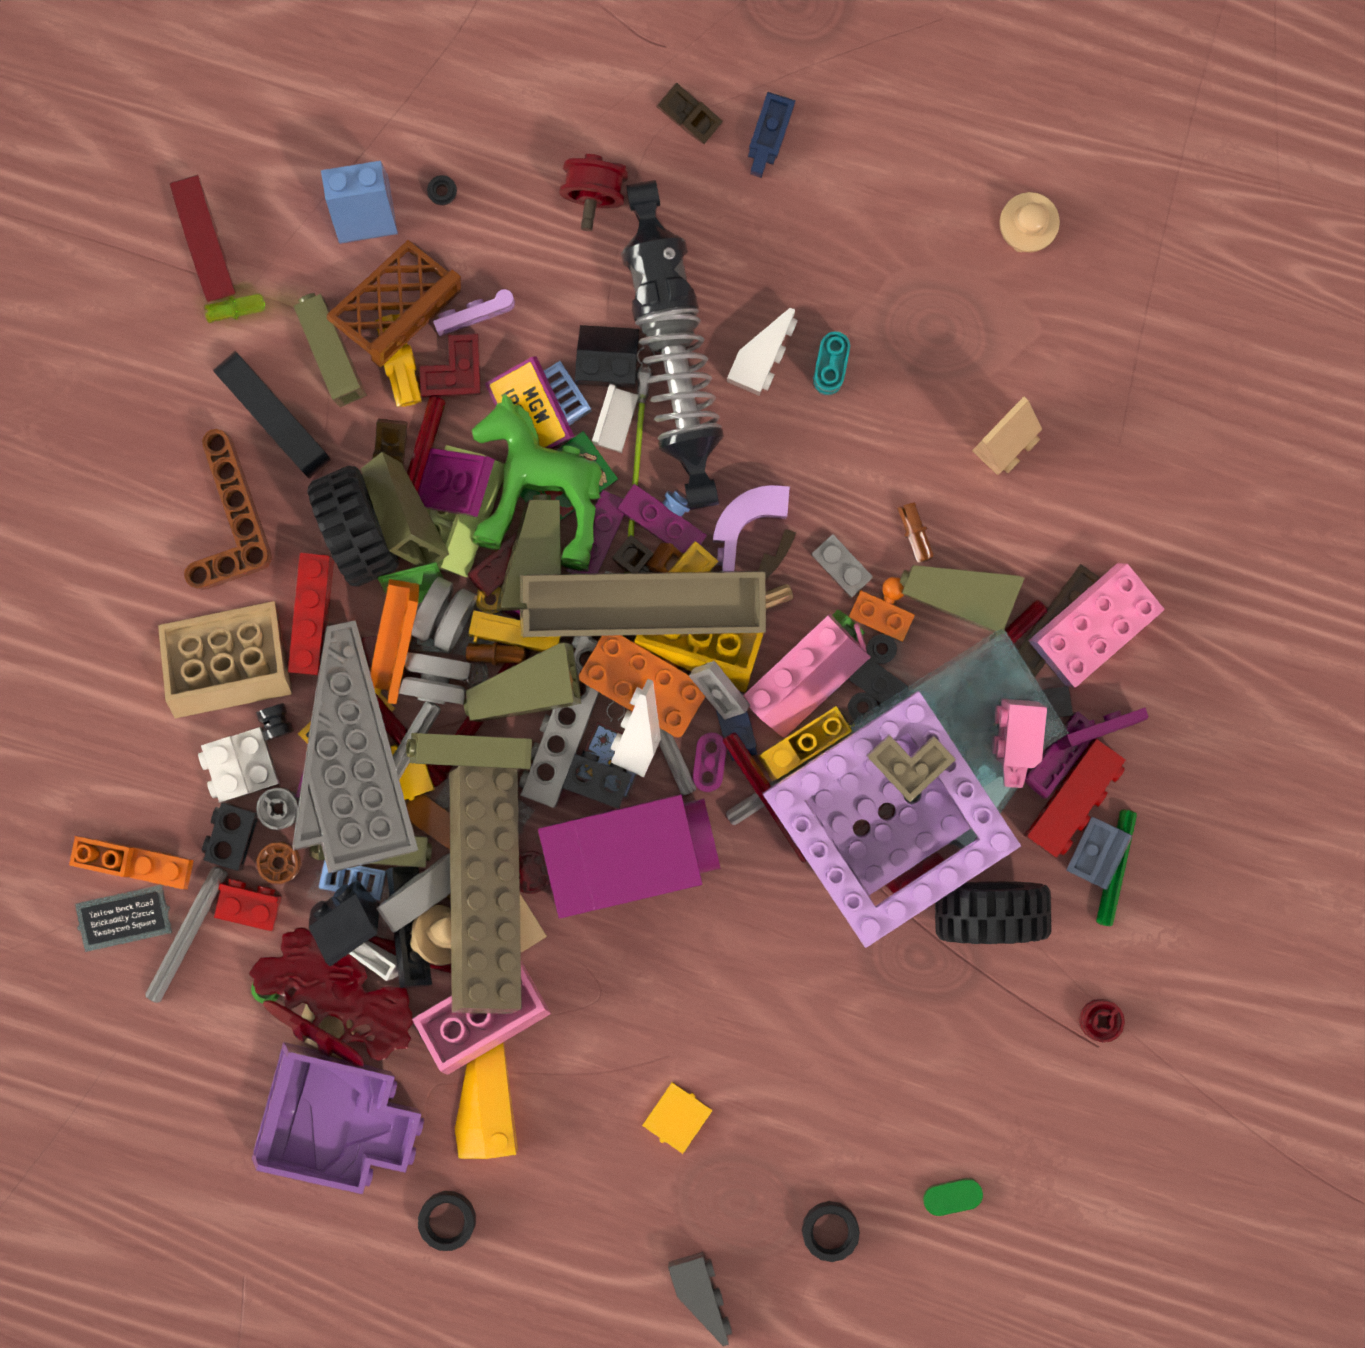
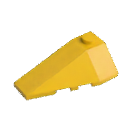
[634,633,764,693]
[455,1042,518,1159]

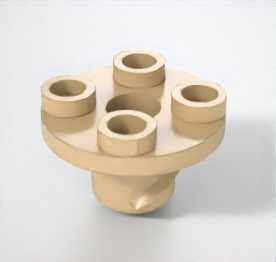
[1000,192,1060,253]
[410,905,451,965]

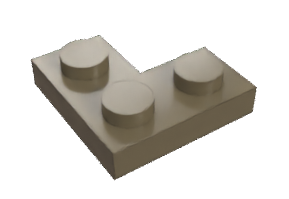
[866,735,956,802]

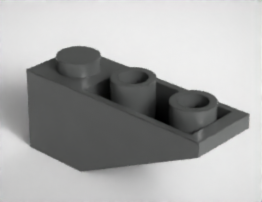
[668,1252,733,1346]

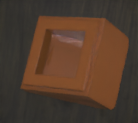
[646,543,683,572]

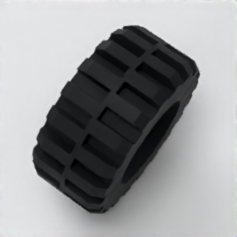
[307,466,399,587]
[935,881,1052,944]

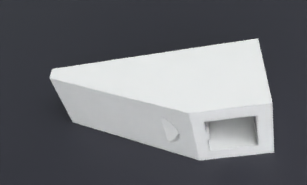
[727,308,798,396]
[610,679,661,777]

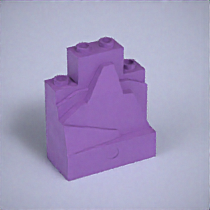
[252,1042,424,1194]

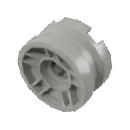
[256,788,299,830]

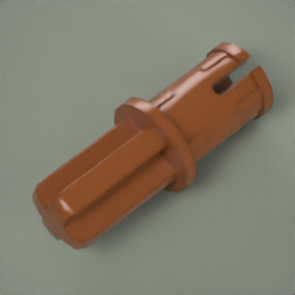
[897,502,933,563]
[466,642,527,666]

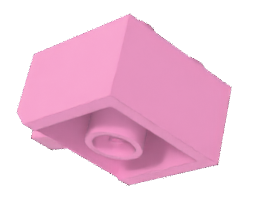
[992,699,1047,788]

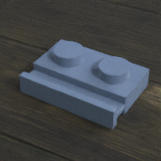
[1066,817,1133,890]

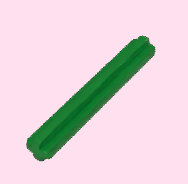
[1096,809,1137,927]

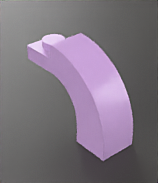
[713,485,790,571]

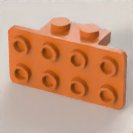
[579,635,706,738]

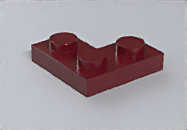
[420,334,481,397]

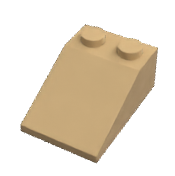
[972,397,1042,475]

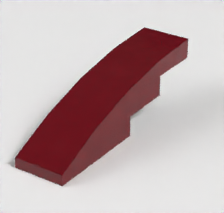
[169,174,236,302]

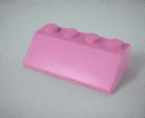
[743,614,871,738]

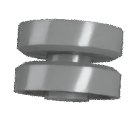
[411,576,477,654]
[399,652,471,705]

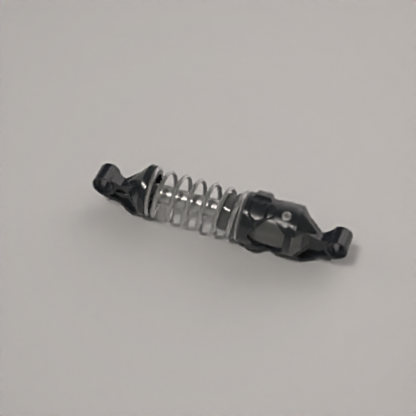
[621,180,724,510]

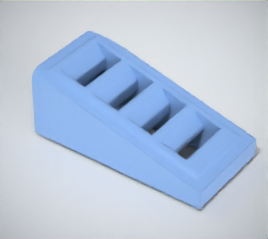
[544,361,592,425]
[319,860,387,900]

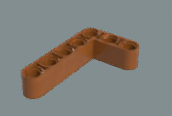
[184,429,272,590]

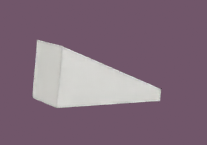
[349,941,398,981]

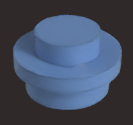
[663,490,690,517]

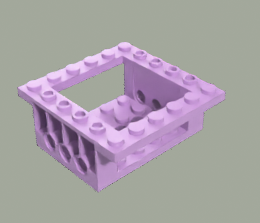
[763,691,1021,948]

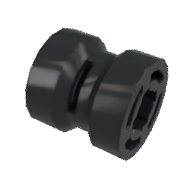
[256,703,294,741]

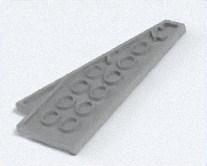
[292,620,418,873]

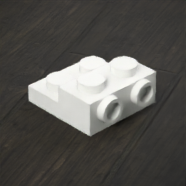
[198,727,280,803]

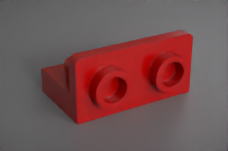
[214,878,282,932]

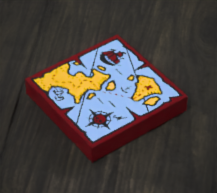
[576,722,639,800]

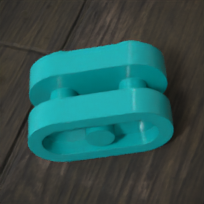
[813,331,850,395]

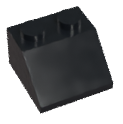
[575,325,639,389]
[308,880,380,967]

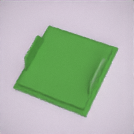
[378,562,444,604]

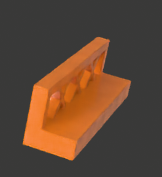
[370,579,419,704]

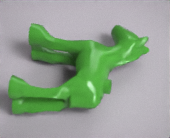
[472,394,602,571]

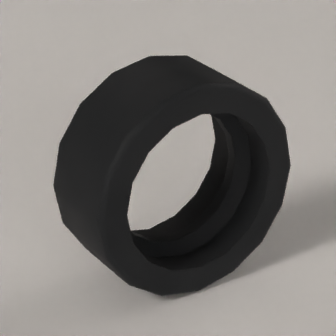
[418,1191,476,1251]
[802,1201,860,1262]

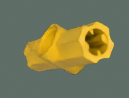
[375,314,422,407]

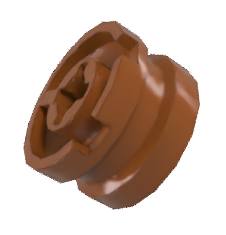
[257,842,301,884]

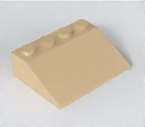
[158,601,292,718]

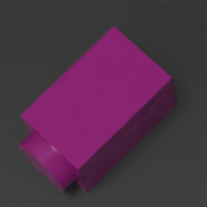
[538,794,721,919]

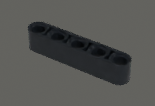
[213,351,331,479]

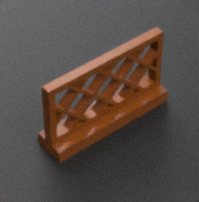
[327,240,461,368]

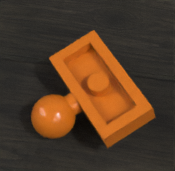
[848,577,915,642]

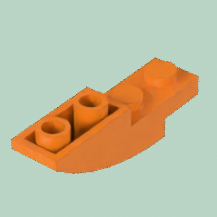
[69,836,194,889]

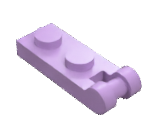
[433,289,515,336]

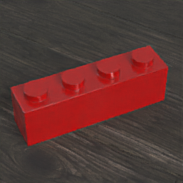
[288,553,334,676]
[1024,739,1126,858]

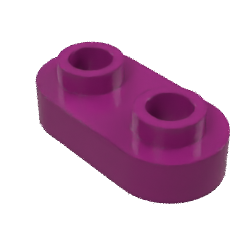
[693,733,726,792]

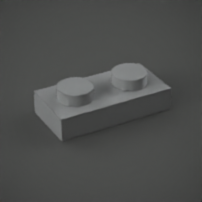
[811,534,873,598]
[689,661,750,720]

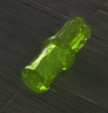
[204,294,265,323]

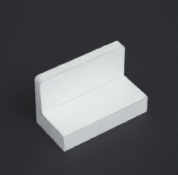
[592,384,639,453]

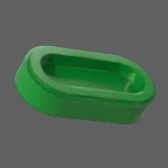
[923,1178,983,1216]

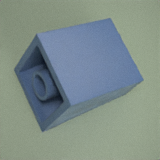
[321,161,398,244]

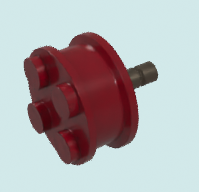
[559,154,628,231]

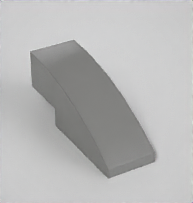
[376,853,451,932]

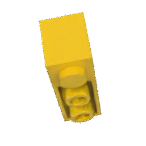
[757,706,852,781]

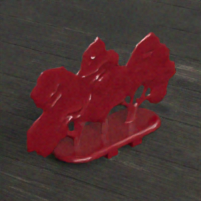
[249,927,413,1067]

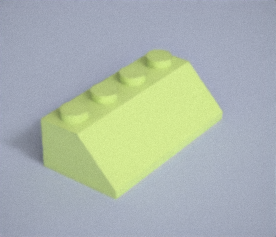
[426,445,505,578]

